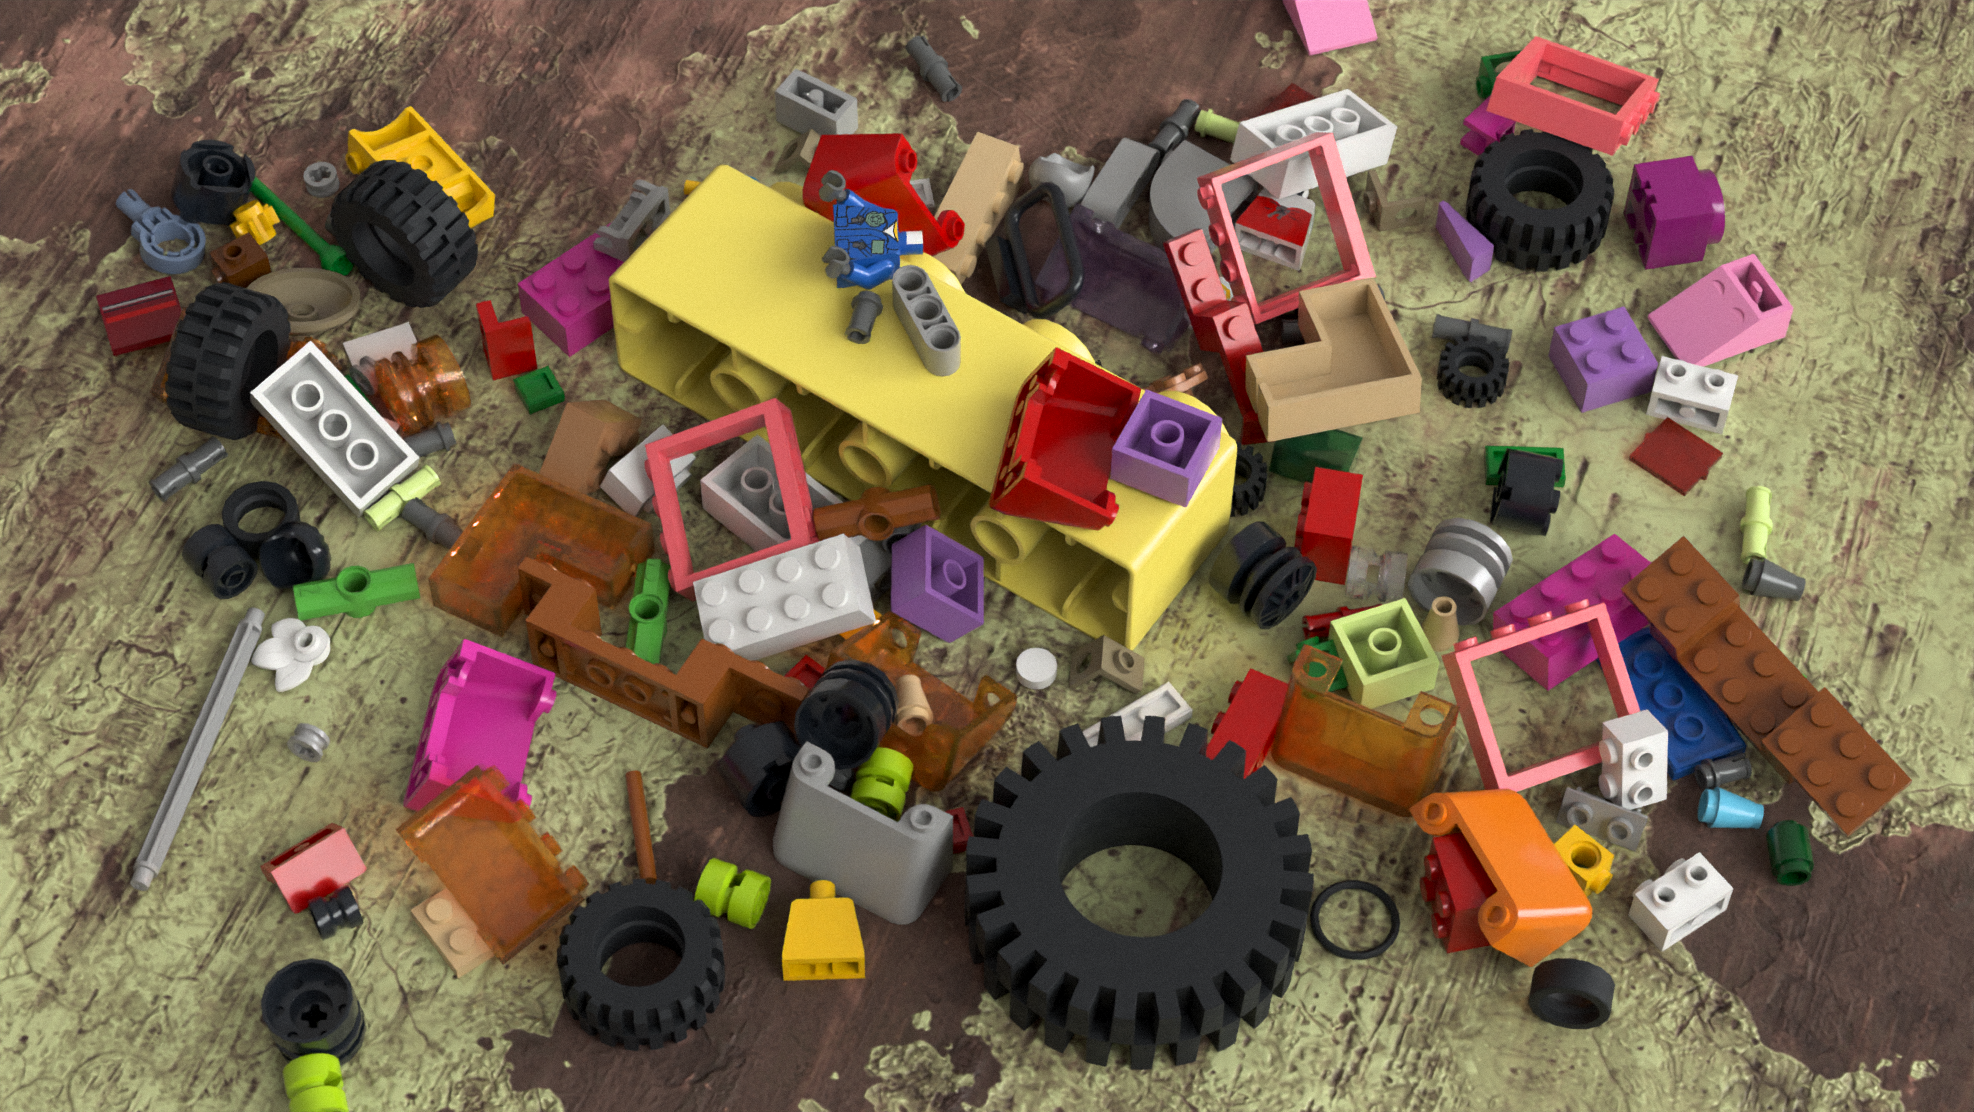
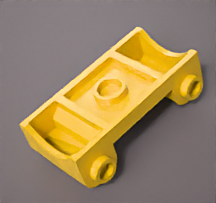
[345,106,495,228]

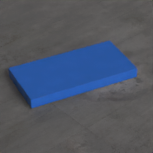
[1595,626,1747,781]

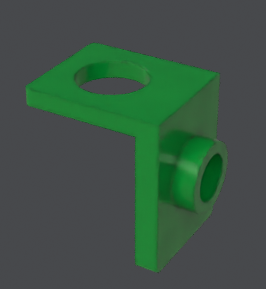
[1476,50,1522,100]

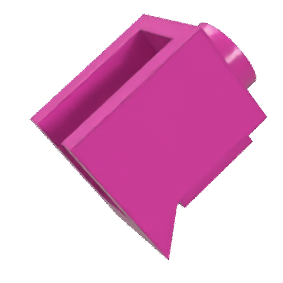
[1460,95,1516,156]

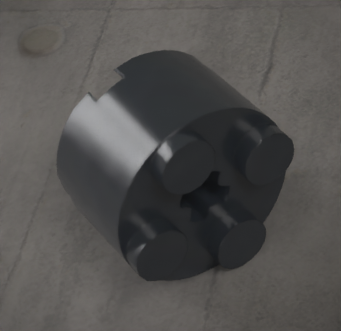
[171,140,255,226]
[1490,448,1563,536]
[716,721,802,817]

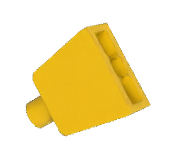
[782,880,865,981]

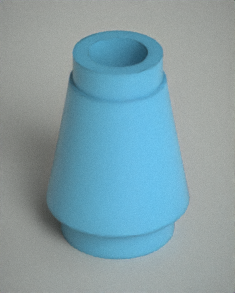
[1698,787,1764,829]

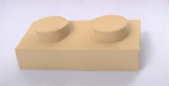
[411,888,494,978]

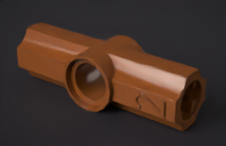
[813,484,941,541]

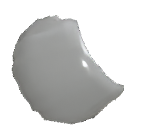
[1028,153,1095,208]

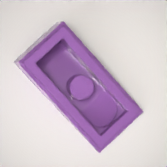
[1436,200,1494,282]

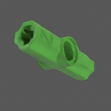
[626,558,671,664]
[293,563,420,621]

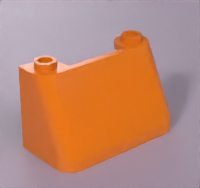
[1409,789,1592,967]

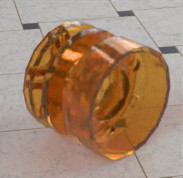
[373,334,471,435]

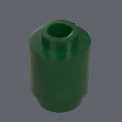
[1766,820,1814,886]

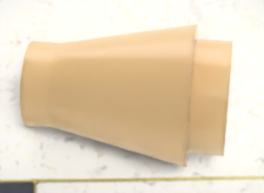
[1420,596,1459,652]
[893,675,933,737]

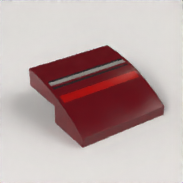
[96,276,184,356]

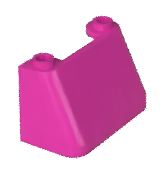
[403,639,557,824]

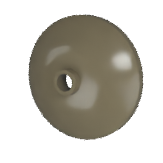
[246,268,360,336]

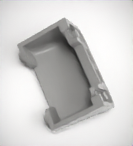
[773,742,953,925]

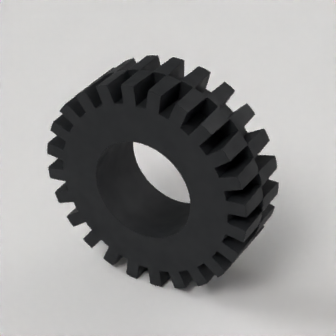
[964,716,1314,1070]

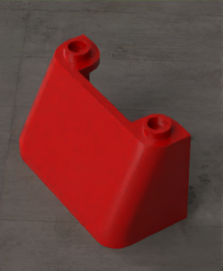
[802,133,965,256]
[989,347,1141,531]

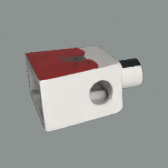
[1235,188,1316,271]

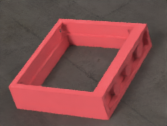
[1486,36,1660,156]
[1197,132,1376,324]
[644,398,819,602]
[1441,598,1640,792]

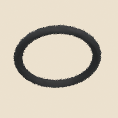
[1310,880,1400,960]

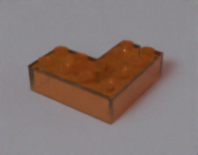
[428,463,655,637]

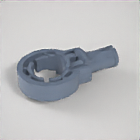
[116,189,206,274]

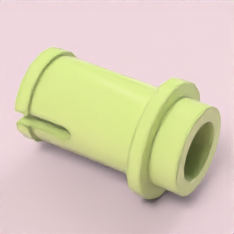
[1195,109,1239,144]

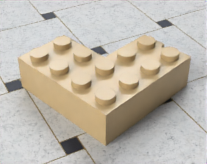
[1246,277,1422,442]

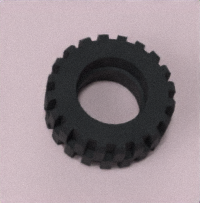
[1465,129,1614,272]
[330,160,478,308]
[165,282,291,440]
[557,878,725,1051]

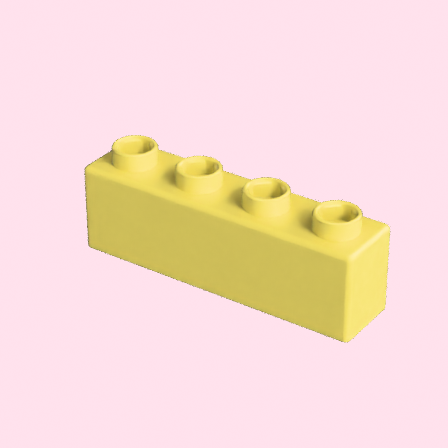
[609,164,1237,651]

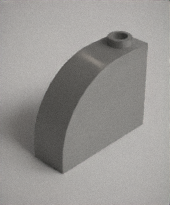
[1149,140,1258,256]

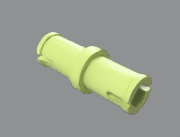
[363,464,441,532]
[1740,486,1773,565]

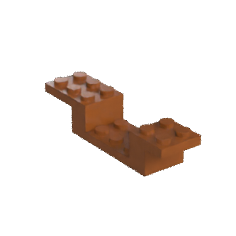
[1621,536,1912,838]
[517,556,810,749]

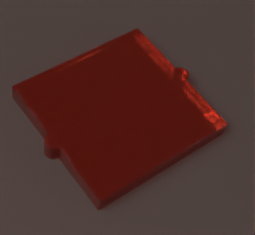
[1629,417,1723,496]

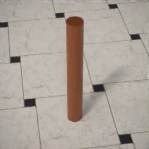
[625,770,657,884]

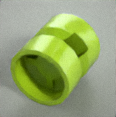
[850,748,914,822]
[694,858,771,929]
[283,1053,349,1112]

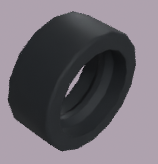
[221,481,301,559]
[1528,958,1615,1029]

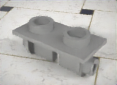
[1556,786,1648,851]

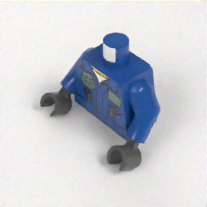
[819,170,923,290]

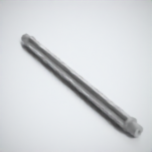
[130,607,265,891]

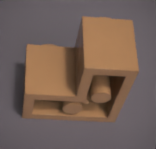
[539,399,642,495]

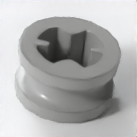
[303,162,340,198]
[349,356,388,395]
[287,723,330,762]

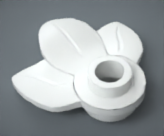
[251,618,330,692]

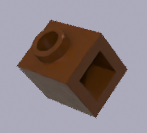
[209,233,272,288]

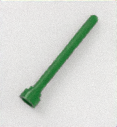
[250,176,354,276]

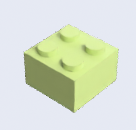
[1328,598,1439,713]

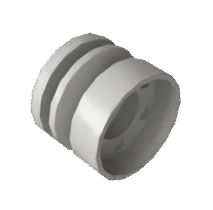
[1408,518,1513,626]

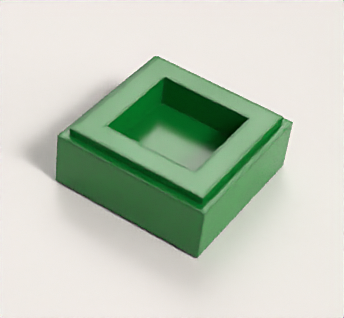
[513,365,565,415]

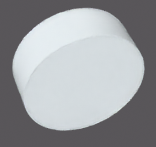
[1016,648,1057,690]

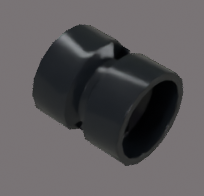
[182,524,258,599]

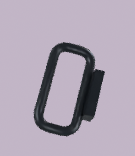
[985,182,1085,319]

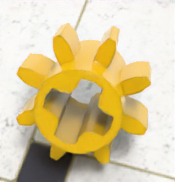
[230,200,280,245]

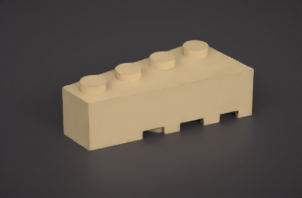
[933,132,1025,285]

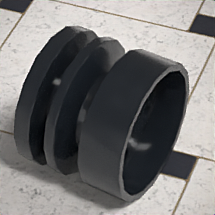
[1209,521,1317,629]
[794,659,899,770]
[261,958,367,1067]

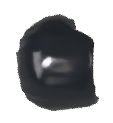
[259,521,332,589]

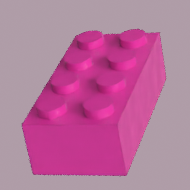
[518,221,624,357]
[1493,534,1651,691]

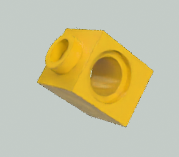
[1554,825,1614,897]

